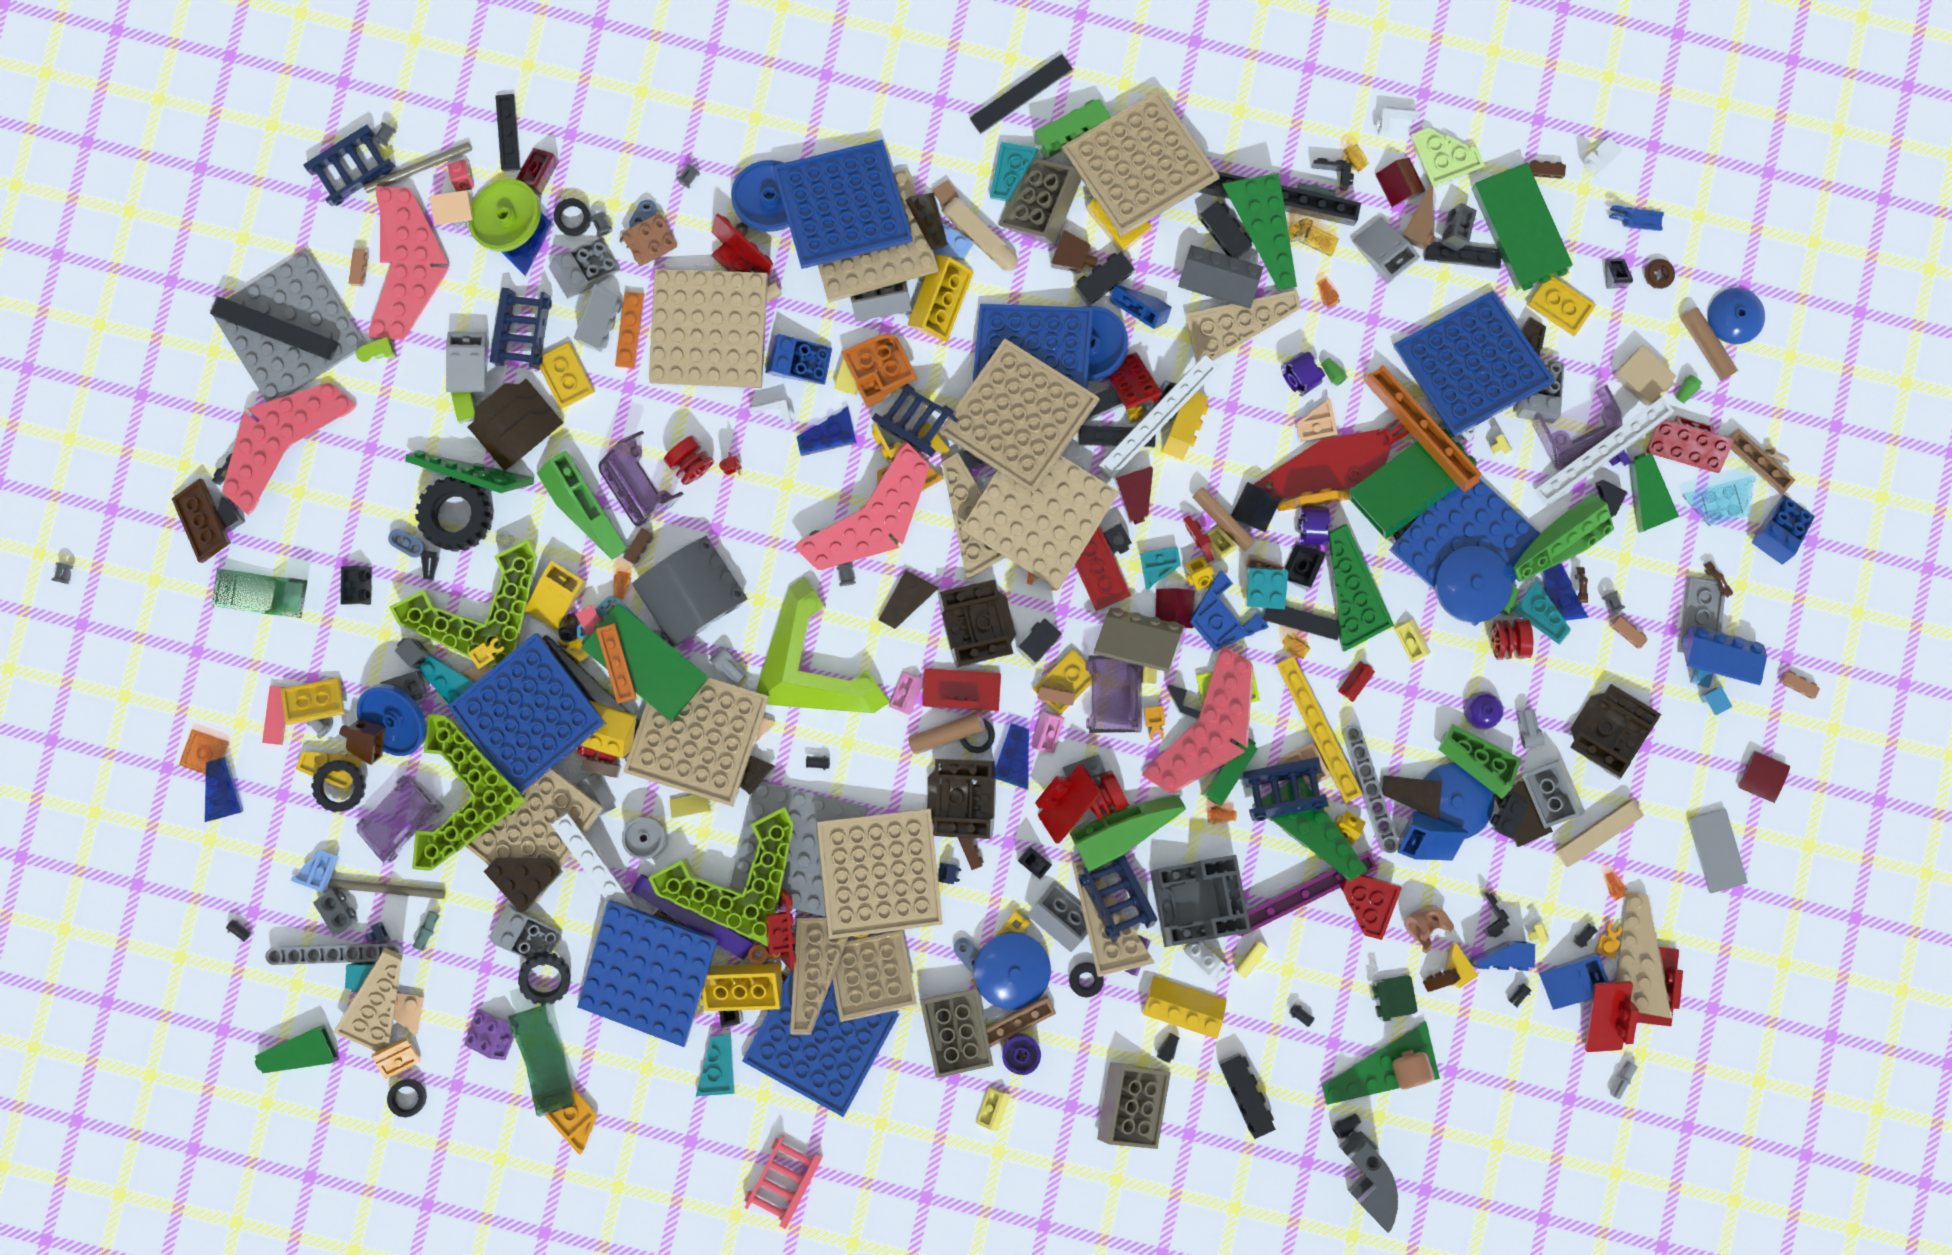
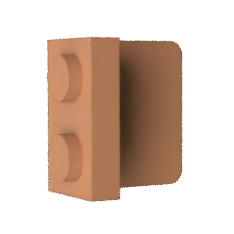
[621,214,677,267]

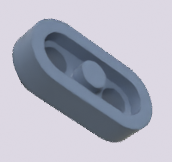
[629,200,657,228]
[388,529,425,558]
[953,938,979,972]

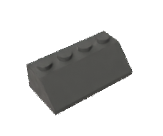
[1178,245,1264,309]

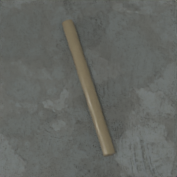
[363,142,472,194]
[328,879,446,899]

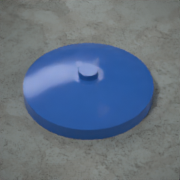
[731,160,789,232]
[1086,306,1129,381]
[1434,546,1512,623]
[357,684,427,756]
[1417,763,1494,839]
[973,932,1051,1010]

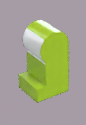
[356,337,397,365]

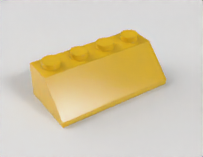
[907,255,974,342]
[581,701,637,759]
[702,963,783,1011]
[1141,976,1227,1039]

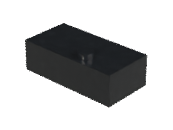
[1017,618,1062,666]

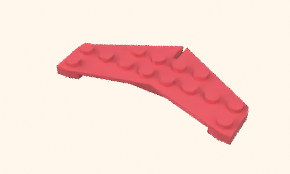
[369,186,449,340]
[222,383,357,516]
[794,441,929,570]
[1142,646,1253,793]

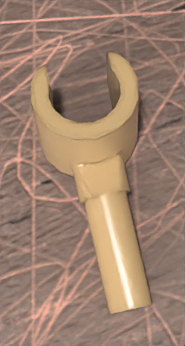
[1765,446,1790,463]

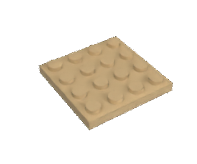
[833,930,917,1022]

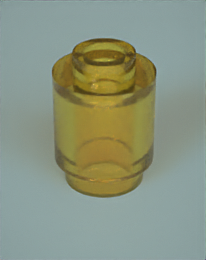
[1342,144,1370,173]
[1281,633,1311,660]

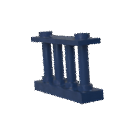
[303,124,396,207]
[489,287,552,371]
[871,384,958,457]
[1243,757,1329,821]
[1078,855,1158,943]

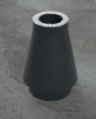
[420,551,440,579]
[558,614,578,642]
[1156,1033,1180,1064]
[1331,1113,1361,1140]

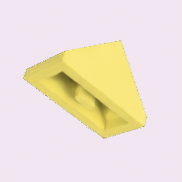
[1207,526,1238,561]

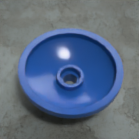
[1707,288,1766,345]

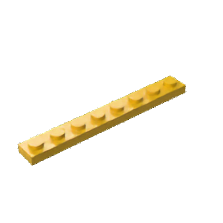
[1276,656,1363,803]

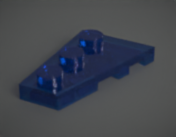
[501,212,553,277]
[796,406,857,457]
[1542,563,1589,621]
[995,723,1029,790]
[204,756,244,822]

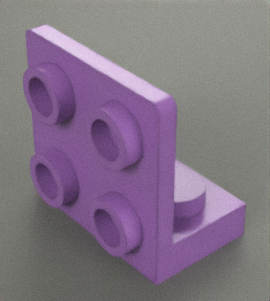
[464,1009,519,1061]

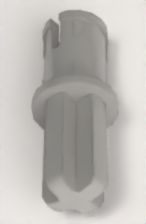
[1610,1061,1638,1099]

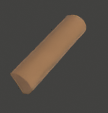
[1680,307,1739,381]
[1728,428,1796,495]
[1192,487,1255,552]
[908,712,986,755]
[986,995,1056,1047]

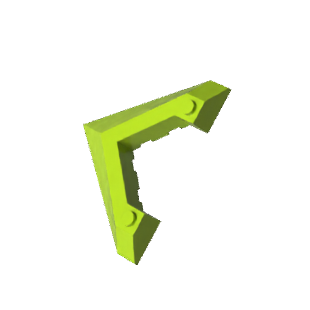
[389,539,538,668]
[756,576,890,713]
[412,714,527,871]
[648,807,794,947]

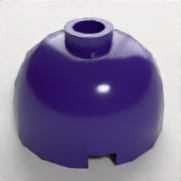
[1464,691,1504,729]

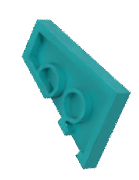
[990,142,1039,202]
[1514,580,1572,645]
[418,655,477,704]
[695,1034,735,1097]

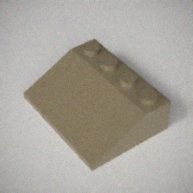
[998,158,1082,246]
[1093,607,1185,672]
[919,989,994,1079]
[1097,1062,1171,1149]

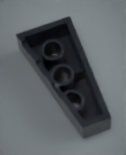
[1218,1053,1276,1139]

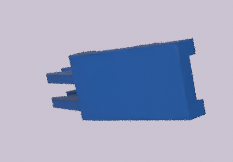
[1609,205,1664,231]

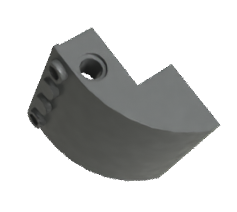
[632,535,748,648]
[1150,855,1251,948]
[1338,1130,1398,1233]

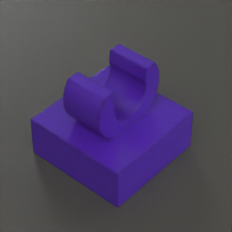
[1609,450,1631,466]

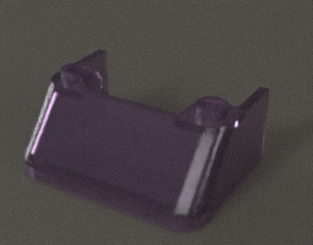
[1532,385,1623,471]
[598,430,684,527]

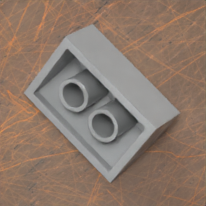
[850,281,912,322]
[573,284,623,352]
[1522,758,1585,828]
[1027,881,1088,952]

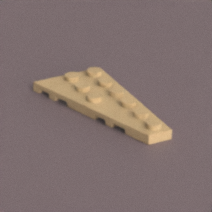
[942,453,1006,580]
[1616,892,1673,1018]
[790,918,848,1035]

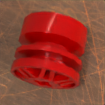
[663,435,715,486]
[1491,618,1534,660]
[1089,770,1129,820]

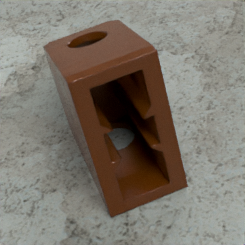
[1051,230,1098,273]
[339,720,385,765]

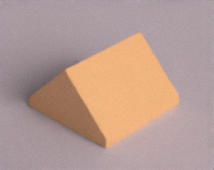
[429,190,473,225]

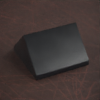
[1231,482,1282,532]
[1285,544,1326,590]

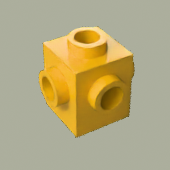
[1185,556,1214,591]
[1334,810,1366,845]

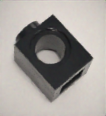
[1103,523,1132,555]

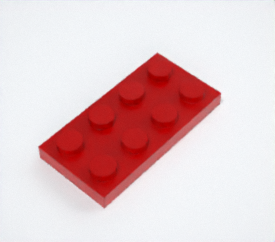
[1075,526,1131,612]

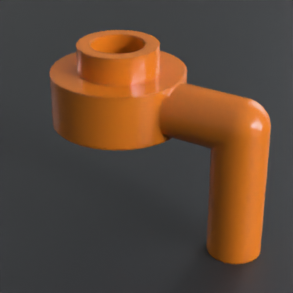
[748,945,781,964]

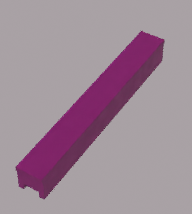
[1238,850,1378,937]

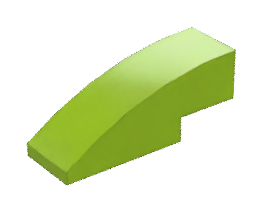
[451,392,476,424]

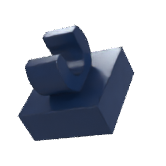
[938,862,962,884]
[365,922,390,944]

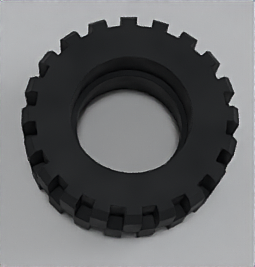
[415,477,494,552]

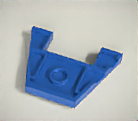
[1189,570,1269,651]

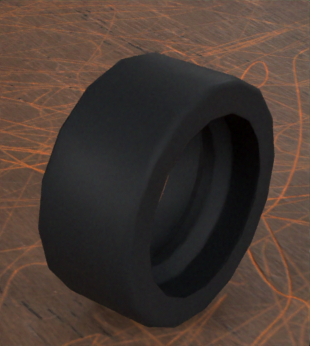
[553,198,591,236]
[960,718,995,754]
[387,1079,427,1118]

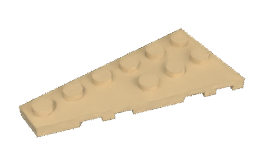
[1185,290,1301,363]
[1072,861,1155,977]
[334,947,403,1052]

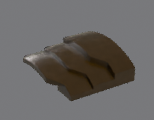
[467,378,564,471]
[938,580,1016,668]
[1570,684,1662,780]
[927,759,996,839]

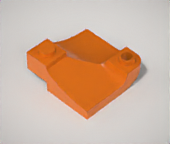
[841,334,917,408]

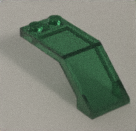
[211,568,308,619]
[508,1005,576,1117]

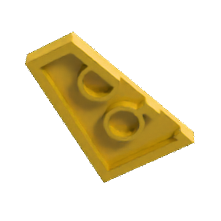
[295,751,363,791]

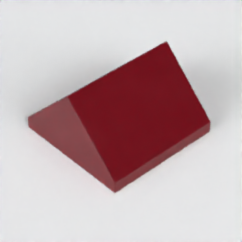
[516,148,559,194]
[1375,158,1426,208]
[1155,588,1195,629]

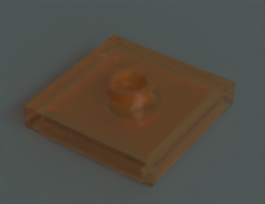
[179,729,230,778]

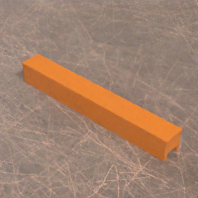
[1365,364,1481,492]

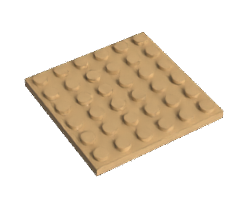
[1061,89,1219,237]
[818,169,939,303]
[649,269,768,388]
[939,338,1100,494]
[961,456,1120,590]
[623,678,770,807]
[465,768,603,903]
[816,809,943,939]

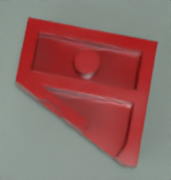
[1183,515,1214,563]

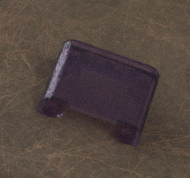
[1086,655,1142,733]
[356,775,445,864]

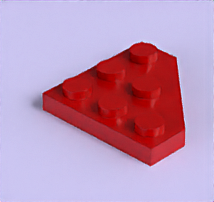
[1341,875,1402,940]

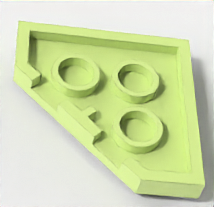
[1410,128,1485,187]

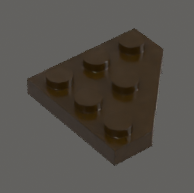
[483,858,563,914]

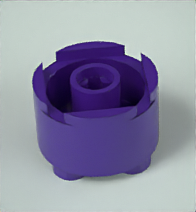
[1281,351,1325,397]
[1297,506,1330,545]
[1002,1033,1041,1075]

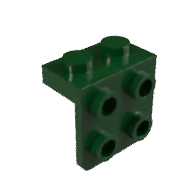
[1371,975,1418,1022]

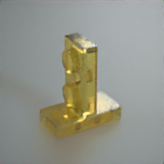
[1288,218,1339,256]

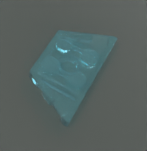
[1682,476,1756,526]

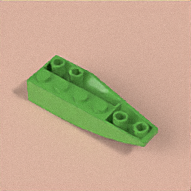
[537,450,628,560]
[1513,493,1615,582]
[1069,795,1186,872]

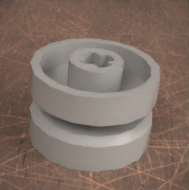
[621,817,668,860]

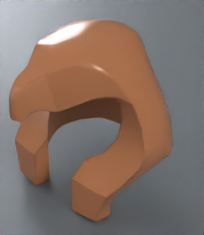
[1404,905,1454,954]

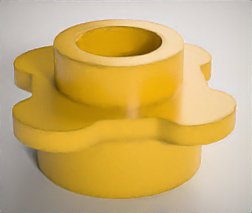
[1127,405,1145,424]

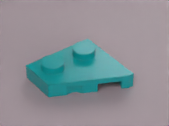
[1139,546,1181,590]

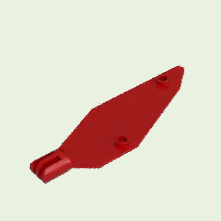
[1254,419,1410,499]

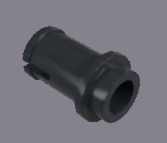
[806,755,830,771]
[225,919,252,942]
[1573,923,1598,948]
[1508,983,1532,1008]
[1289,1004,1315,1027]

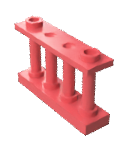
[744,1134,823,1229]

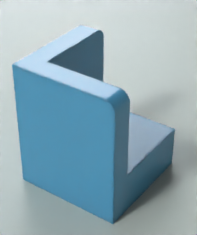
[1690,668,1714,688]
[1699,686,1733,715]

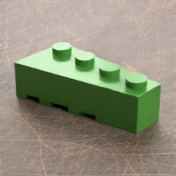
[1034,98,1111,160]
[1438,724,1522,799]

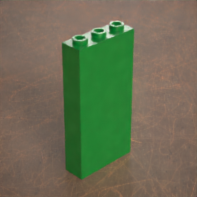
[1471,162,1573,291]
[1349,425,1477,540]
[581,603,710,722]

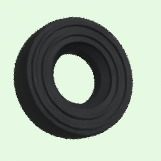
[1069,962,1104,998]

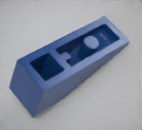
[1110,285,1172,329]

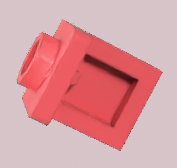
[447,159,474,192]

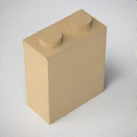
[1612,345,1677,406]

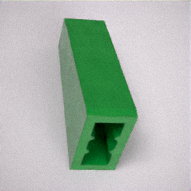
[1629,452,1679,533]
[1202,738,1258,806]
[255,1024,339,1074]

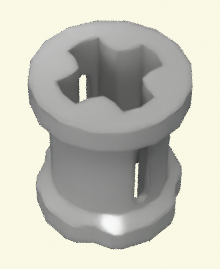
[306,719,332,739]

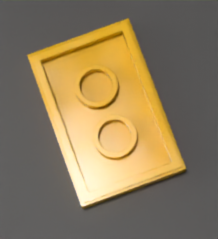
[1527,276,1596,337]
[540,342,595,410]
[1032,649,1100,715]
[281,677,345,726]

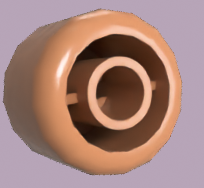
[1392,1050,1435,1090]

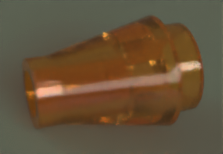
[1317,278,1340,308]
[613,570,632,599]
[1207,805,1237,824]
[1603,871,1629,901]

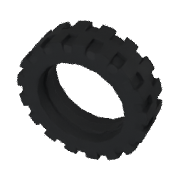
[311,760,366,812]
[518,951,571,1005]

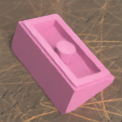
[888,671,924,715]
[1031,710,1065,754]

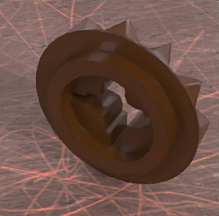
[1644,259,1675,289]

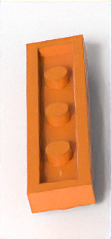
[615,291,645,369]
[596,623,637,704]

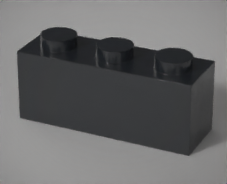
[1198,201,1253,259]
[1075,252,1135,306]

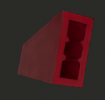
[1115,466,1153,525]

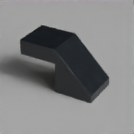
[1166,684,1201,719]

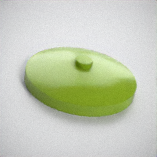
[468,179,541,252]

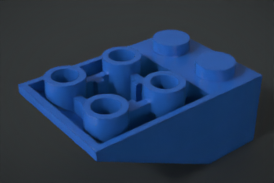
[765,334,832,385]
[1751,494,1815,565]
[1397,811,1468,861]
[1468,940,1536,971]
[1539,953,1609,1010]

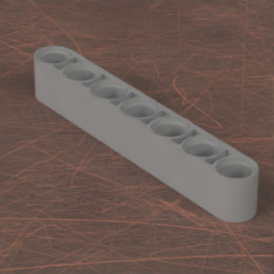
[1342,725,1399,853]
[265,942,404,965]

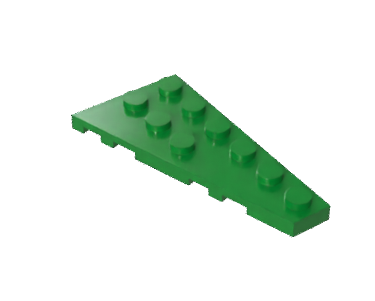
[1222,172,1297,290]
[405,450,535,493]
[1328,524,1394,652]
[1252,777,1367,882]
[1321,1021,1440,1105]

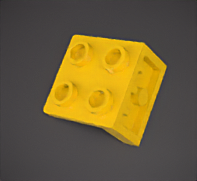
[871,424,903,463]

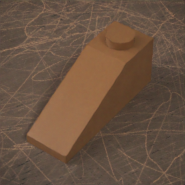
[1403,186,1436,250]

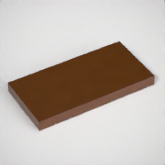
[171,478,231,563]

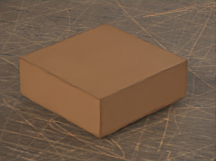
[932,180,959,207]

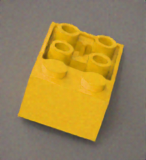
[525,560,588,631]

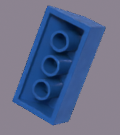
[1682,625,1767,686]

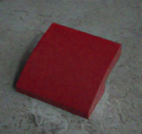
[1738,750,1791,803]

